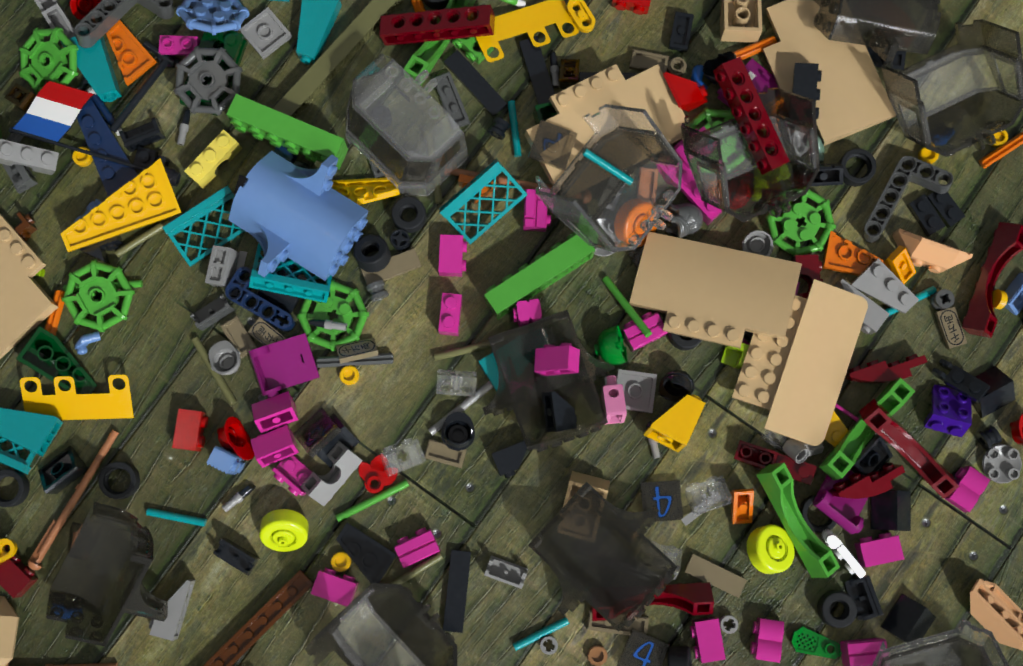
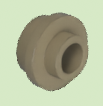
[668,57,687,76]

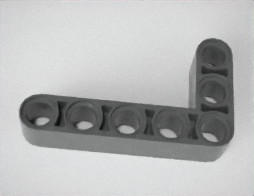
[74,0,174,48]
[863,156,953,243]

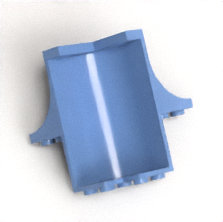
[228,151,369,281]

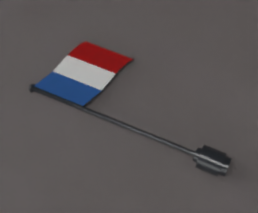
[8,81,181,187]

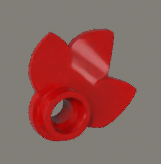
[358,454,398,493]

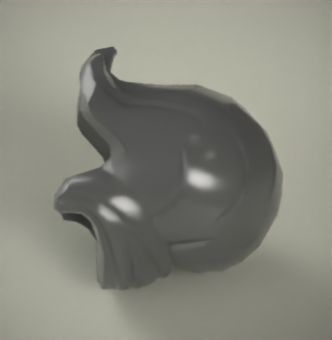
[664,201,703,238]

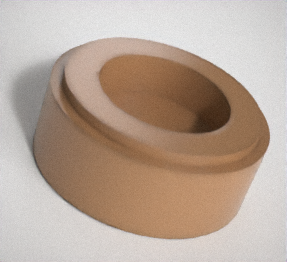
[587,645,608,666]

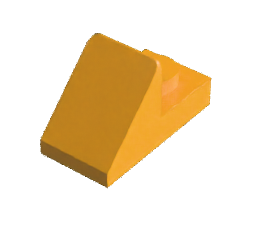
[884,245,916,284]

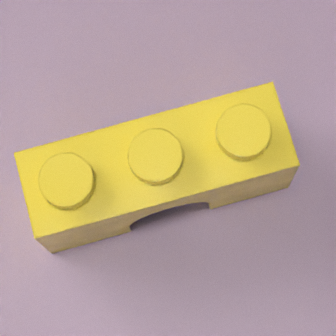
[184,129,242,189]

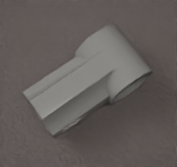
[783,438,824,464]

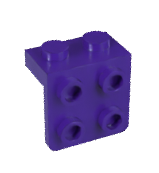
[924,384,972,437]

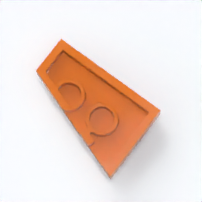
[106,20,157,86]
[822,231,884,276]

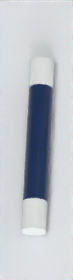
[87,87,122,136]

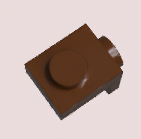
[14,211,37,241]

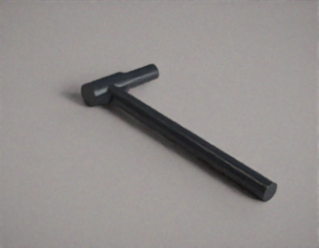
[109,40,179,133]

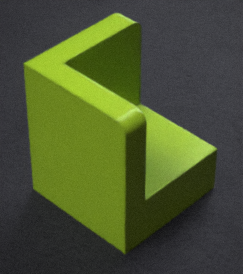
[720,343,749,369]

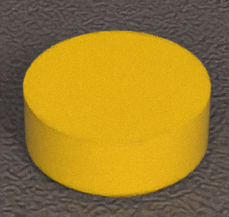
[987,127,1008,147]
[918,145,939,164]
[72,147,93,167]
[993,289,1008,310]
[339,365,360,385]
[331,552,352,572]

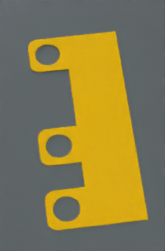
[476,0,579,62]
[20,375,134,420]

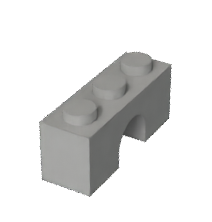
[0,139,59,175]
[300,441,363,506]

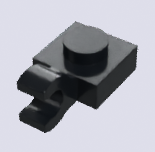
[133,147,170,168]

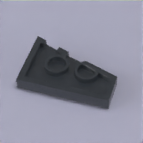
[336,522,397,589]

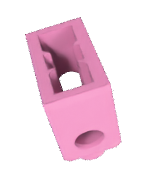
[601,376,627,425]

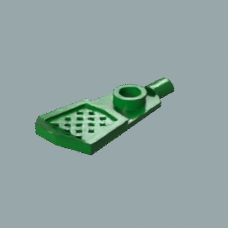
[791,626,842,659]

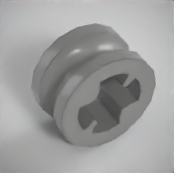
[719,615,738,634]
[540,636,558,655]

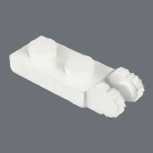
[821,529,866,579]

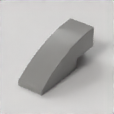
[34,0,76,43]

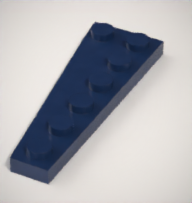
[77,98,139,197]

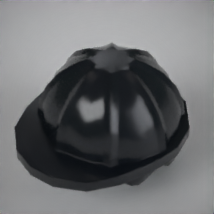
[703,51,737,85]
[659,369,695,402]
[441,412,475,451]

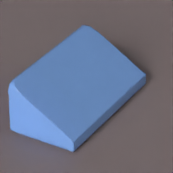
[1005,273,1023,316]

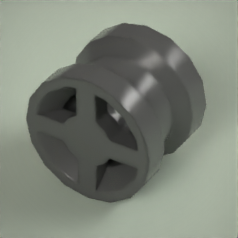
[366,280,389,302]
[930,289,955,311]

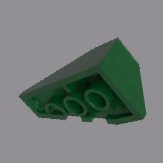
[16,326,97,394]

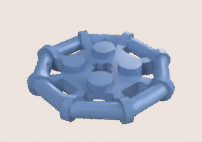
[176,0,249,35]

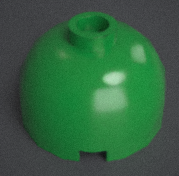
[594,326,628,365]

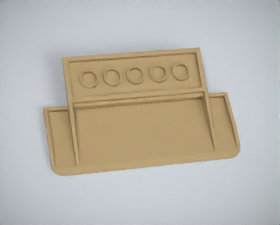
[732,279,868,446]

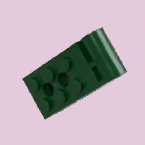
[180,30,248,116]

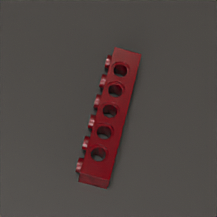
[379,4,495,46]
[713,57,790,175]

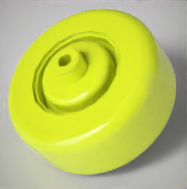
[259,509,309,552]
[747,524,795,574]

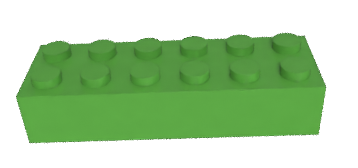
[226,94,348,170]
[484,231,595,320]

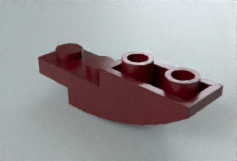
[845,354,927,384]
[734,440,817,486]
[829,463,905,499]

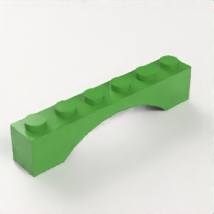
[403,0,476,87]
[819,378,915,480]
[756,462,840,578]

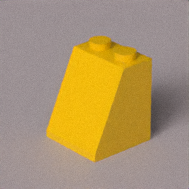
[643,394,706,452]

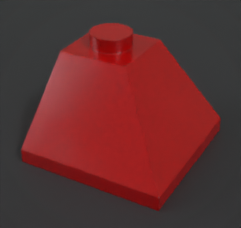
[663,72,708,112]

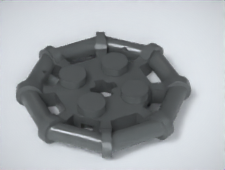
[173,46,243,115]

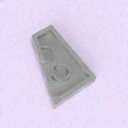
[850,258,919,313]

